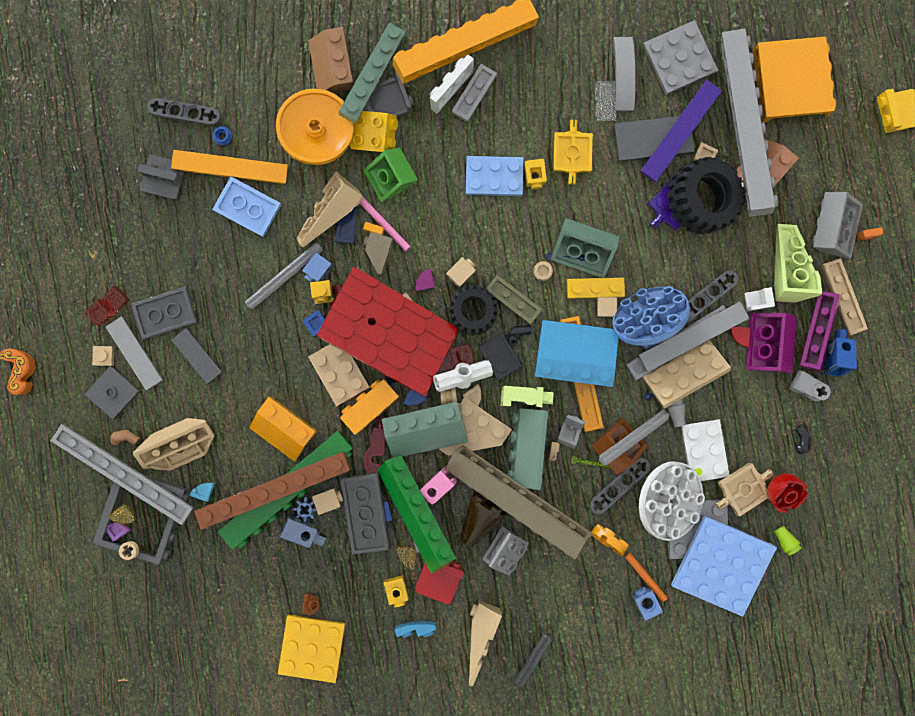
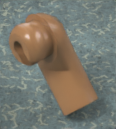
[110,429,141,446]

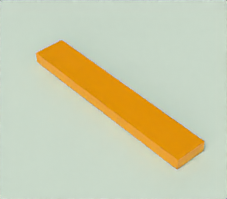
[171,150,288,185]
[560,316,604,432]

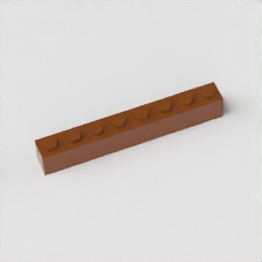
[194,452,352,530]

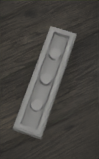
[106,316,164,391]

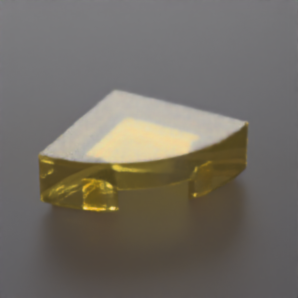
[108,504,136,524]
[397,546,416,569]

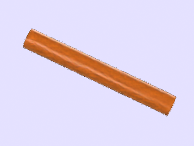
[625,552,668,602]

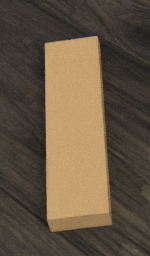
[821,258,868,336]

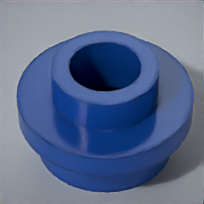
[213,127,232,146]

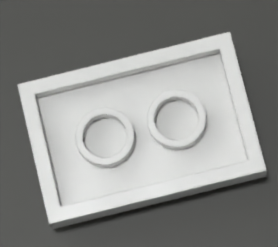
[430,55,474,114]
[681,419,729,481]

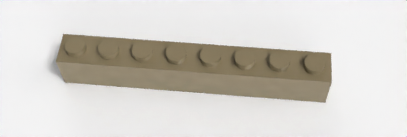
[445,445,593,559]

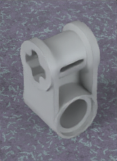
[789,371,831,401]

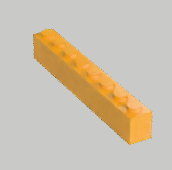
[392,0,539,84]

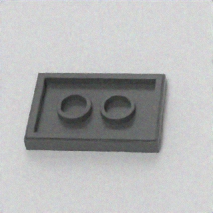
[131,286,198,340]

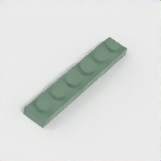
[338,23,406,124]

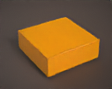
[363,222,385,235]

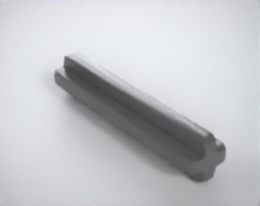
[514,633,552,688]

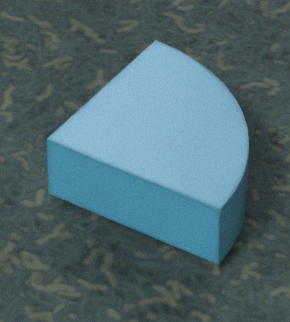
[189,482,215,502]

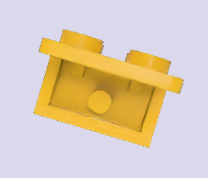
[877,89,915,133]
[350,111,398,152]

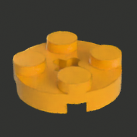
[591,524,629,556]

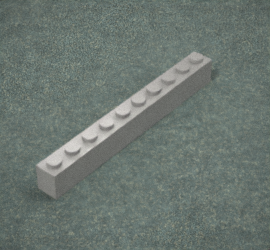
[721,29,778,217]

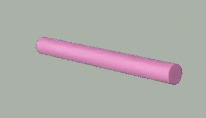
[359,196,411,252]

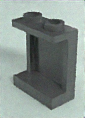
[364,73,414,118]

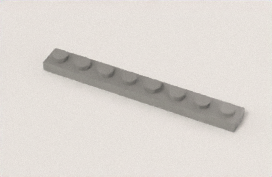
[50,424,194,525]

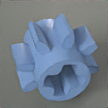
[293,497,317,522]

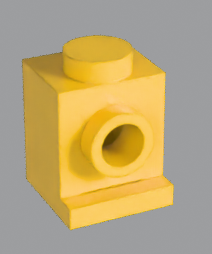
[524,159,547,190]
[310,280,334,304]
[384,575,409,607]

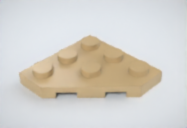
[439,397,512,456]

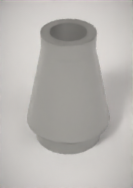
[667,398,686,427]

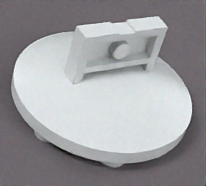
[639,461,705,541]

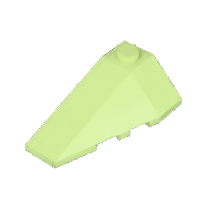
[774,224,822,303]

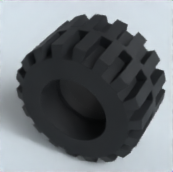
[450,285,498,335]

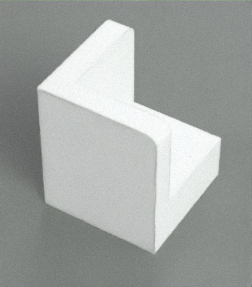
[744,287,775,312]

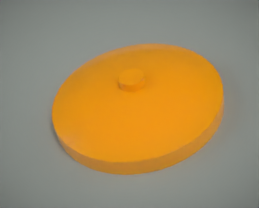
[276,89,354,165]

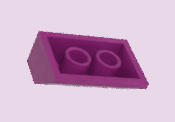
[746,313,797,374]

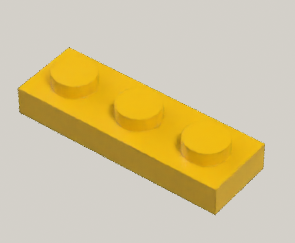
[566,278,625,299]

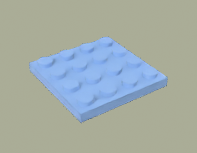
[671,515,777,617]

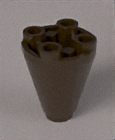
[460,493,507,547]

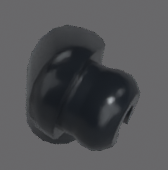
[506,325,531,346]
[795,424,811,454]

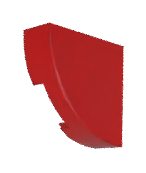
[730,326,750,347]

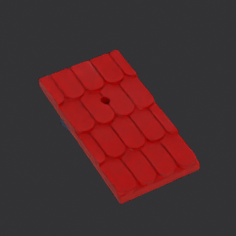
[317,266,459,398]

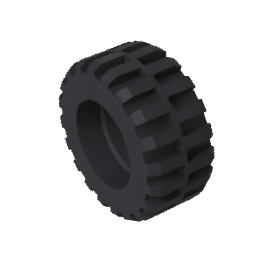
[667,157,745,234]

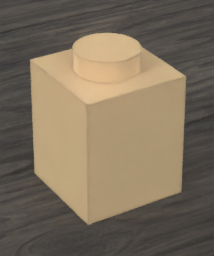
[446,257,476,289]
[312,487,343,515]

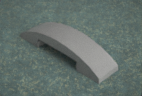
[613,37,635,112]

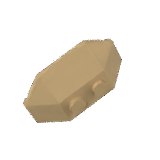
[133,418,214,471]

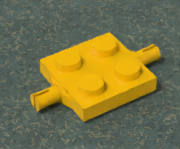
[553,119,593,185]

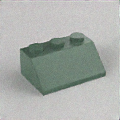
[550,218,619,278]

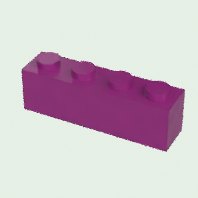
[800,291,841,372]

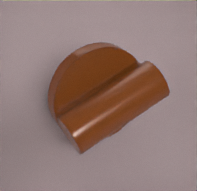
[302,593,319,615]

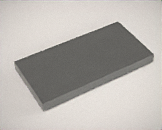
[614,116,694,162]
[340,472,391,555]

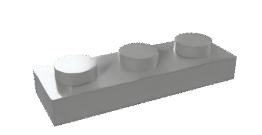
[452,64,497,123]

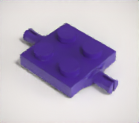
[647,179,702,230]

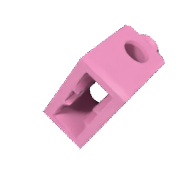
[420,465,459,505]

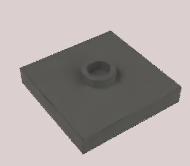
[85,366,140,420]

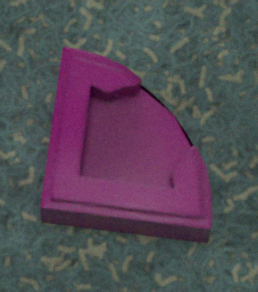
[415,269,435,292]

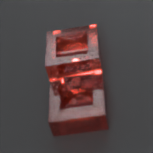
[85,286,129,327]
[438,344,474,373]

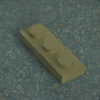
[486,275,542,325]

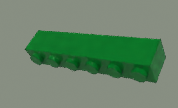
[377,455,456,574]

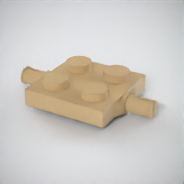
[715,463,774,517]

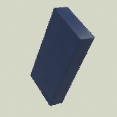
[335,206,358,244]

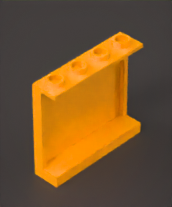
[753,37,836,123]

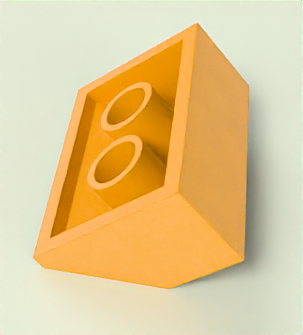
[249,397,318,462]

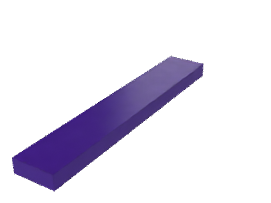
[640,79,722,183]

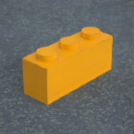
[340,379,400,435]

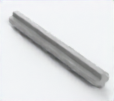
[245,243,323,309]
[599,410,670,466]

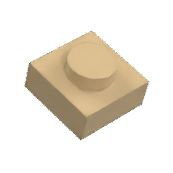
[92,346,115,366]

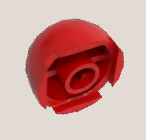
[767,473,808,513]

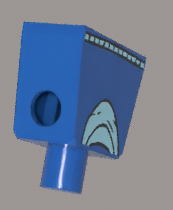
[823,329,857,377]

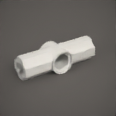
[433,360,493,392]

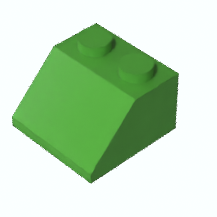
[363,147,418,203]

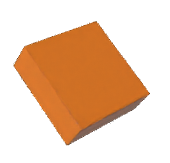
[856,227,883,241]

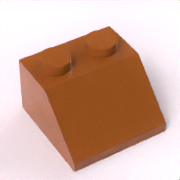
[592,417,647,475]

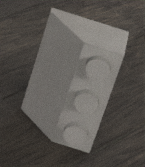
[813,192,863,259]

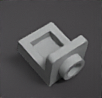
[556,415,585,449]

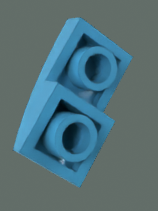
[394,620,437,638]

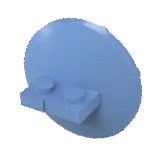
[613,286,690,351]

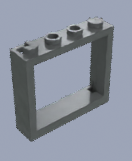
[93,473,189,565]

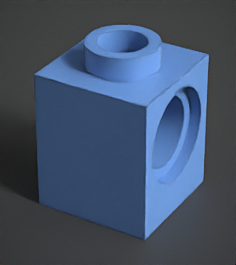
[302,253,334,282]
[632,587,663,621]

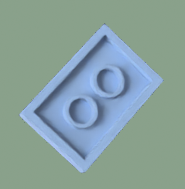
[466,156,523,196]
[212,177,282,238]

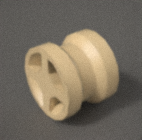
[440,387,457,405]

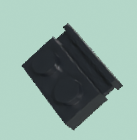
[479,334,522,380]

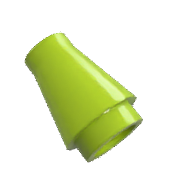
[774,526,802,556]

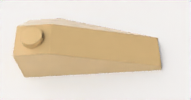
[297,171,362,247]
[469,600,502,686]

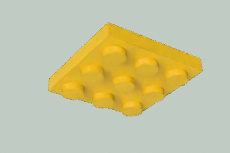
[278,614,345,683]

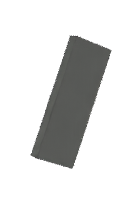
[171,328,223,384]

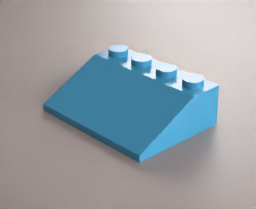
[535,320,618,387]

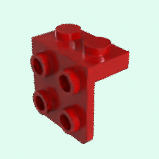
[415,561,464,604]

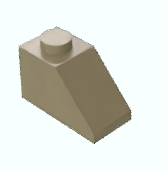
[363,232,394,277]

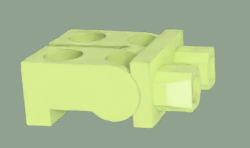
[500,386,554,408]

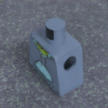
[280,513,327,548]

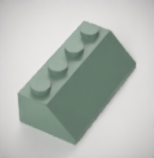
[382,402,468,458]
[507,408,548,490]

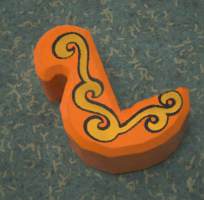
[0,349,36,395]

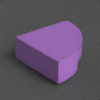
[107,522,132,542]

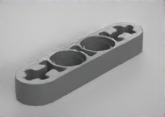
[147,98,222,127]
[687,270,738,322]
[589,458,650,514]

